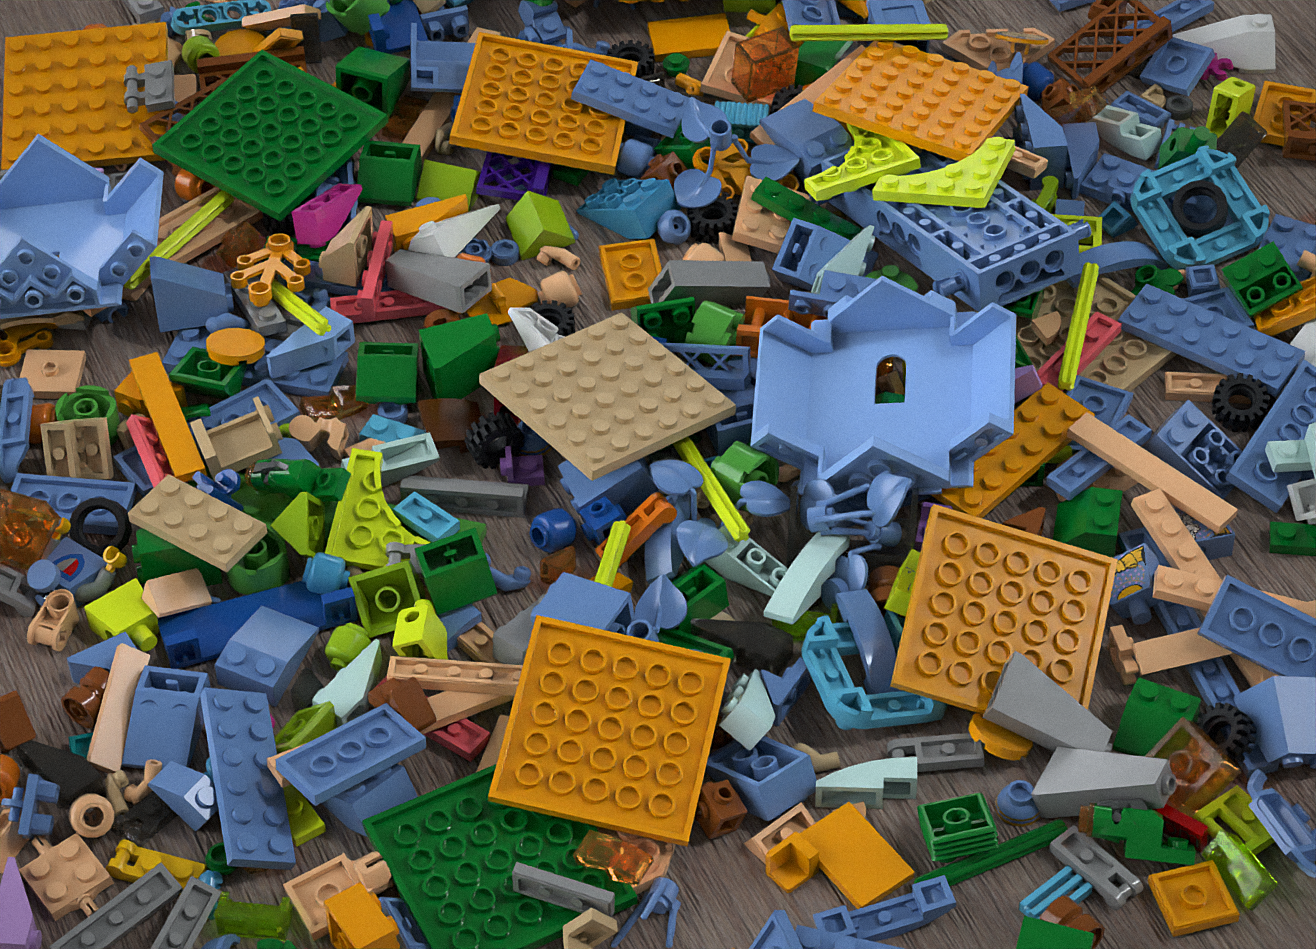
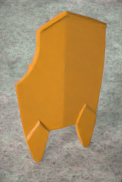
[457,278,539,326]

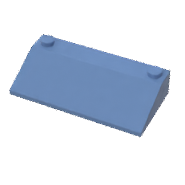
[410,23,573,93]

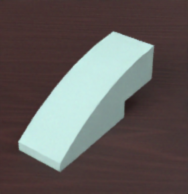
[1079,103,1162,160]
[340,432,440,487]
[815,757,917,809]

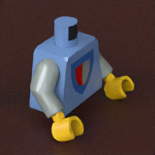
[35,514,127,608]

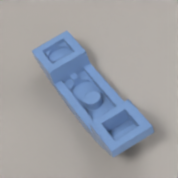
[1066,241,1168,288]
[835,589,903,695]
[812,875,956,942]

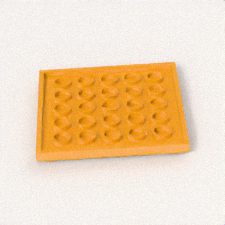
[1,22,168,170]
[449,32,638,175]
[812,41,1029,161]
[890,504,1118,714]
[488,615,731,847]

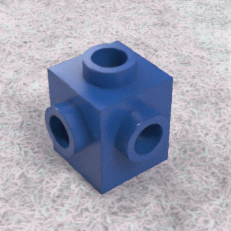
[579,496,627,545]

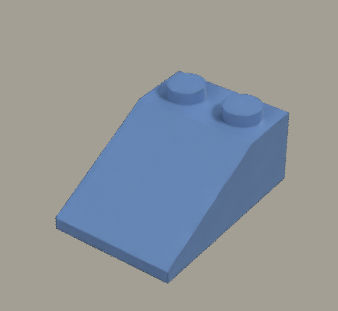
[759,99,854,185]
[215,606,319,707]
[705,736,817,821]

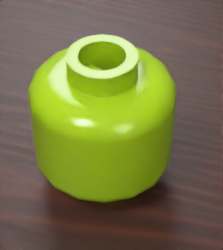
[182,35,220,73]
[324,623,371,672]

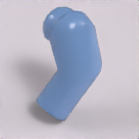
[206,313,250,333]

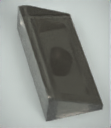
[1216,111,1267,168]

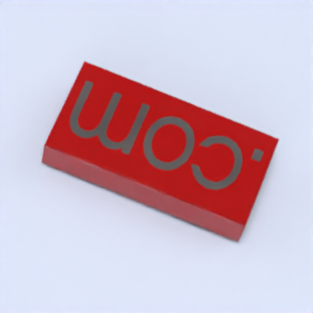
[1153,804,1208,853]

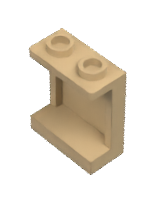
[190,396,283,481]

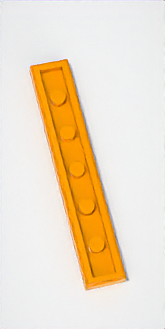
[129,352,207,482]

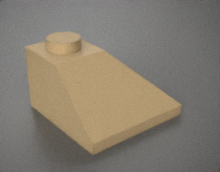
[319,206,373,287]

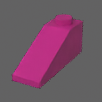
[291,184,362,248]

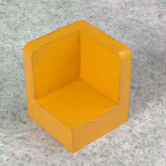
[765,831,819,893]

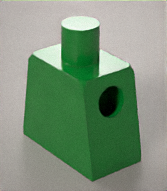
[1158,126,1217,169]

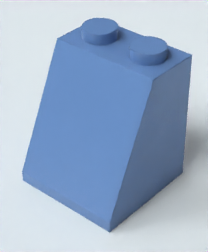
[150,256,234,332]
[558,457,666,516]
[531,572,635,635]
[1234,676,1316,769]

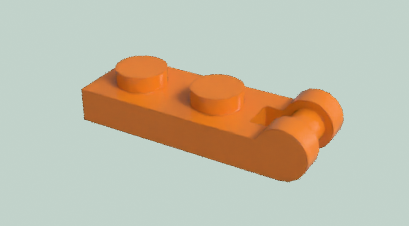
[595,492,677,567]

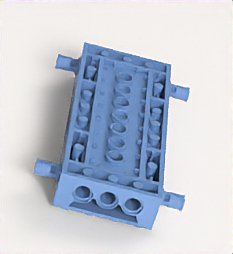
[809,149,1092,312]

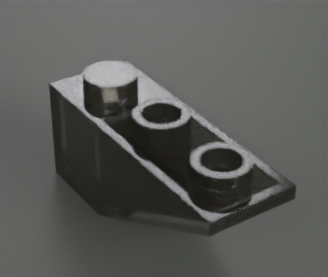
[691,618,793,676]
[13,740,106,813]

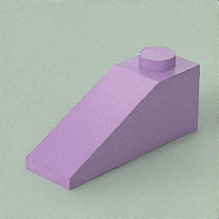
[0,857,42,949]

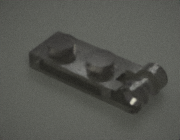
[110,791,178,847]

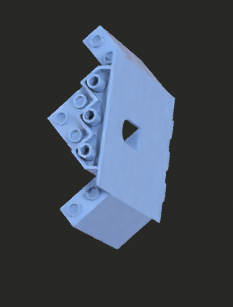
[0,134,164,319]
[750,276,1016,498]

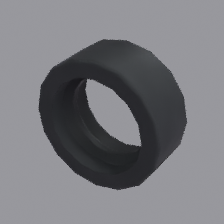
[1172,180,1228,238]
[69,497,132,557]

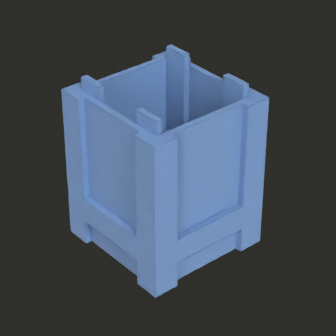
[866,0,931,53]

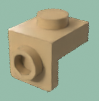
[563,908,618,949]

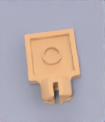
[283,851,394,941]

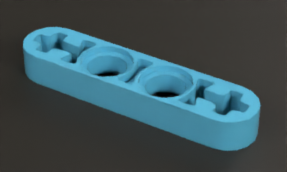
[171,0,271,35]

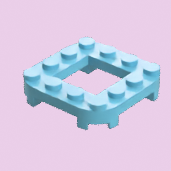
[1130,145,1270,270]
[801,610,948,730]

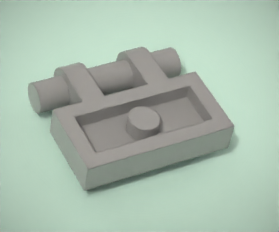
[124,60,175,113]

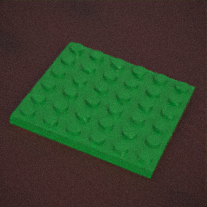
[152,50,389,221]
[362,764,638,949]

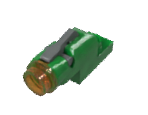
[245,458,351,502]
[1078,799,1196,865]

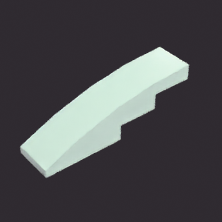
[764,532,850,625]

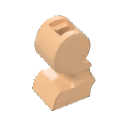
[289,415,349,461]

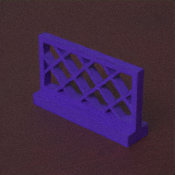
[476,151,555,200]

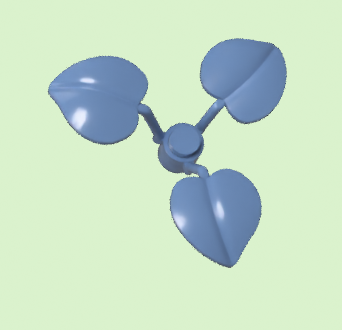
[674,97,799,209]
[649,459,793,567]
[799,473,912,591]
[626,574,702,652]

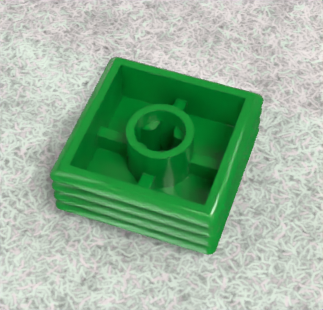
[917,792,999,863]

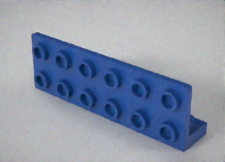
[368,0,428,54]
[158,581,358,669]

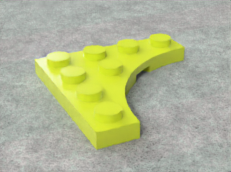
[804,123,921,201]
[872,137,1016,208]
[325,448,430,579]

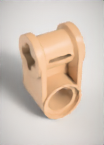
[27,589,79,652]

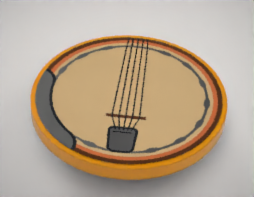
[995,31,1049,55]

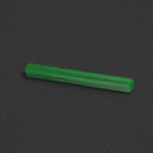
[914,819,1068,886]

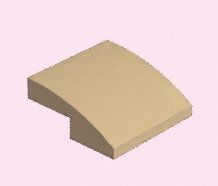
[40,417,114,480]

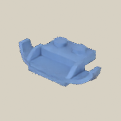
[0,377,35,483]
[1247,768,1316,879]

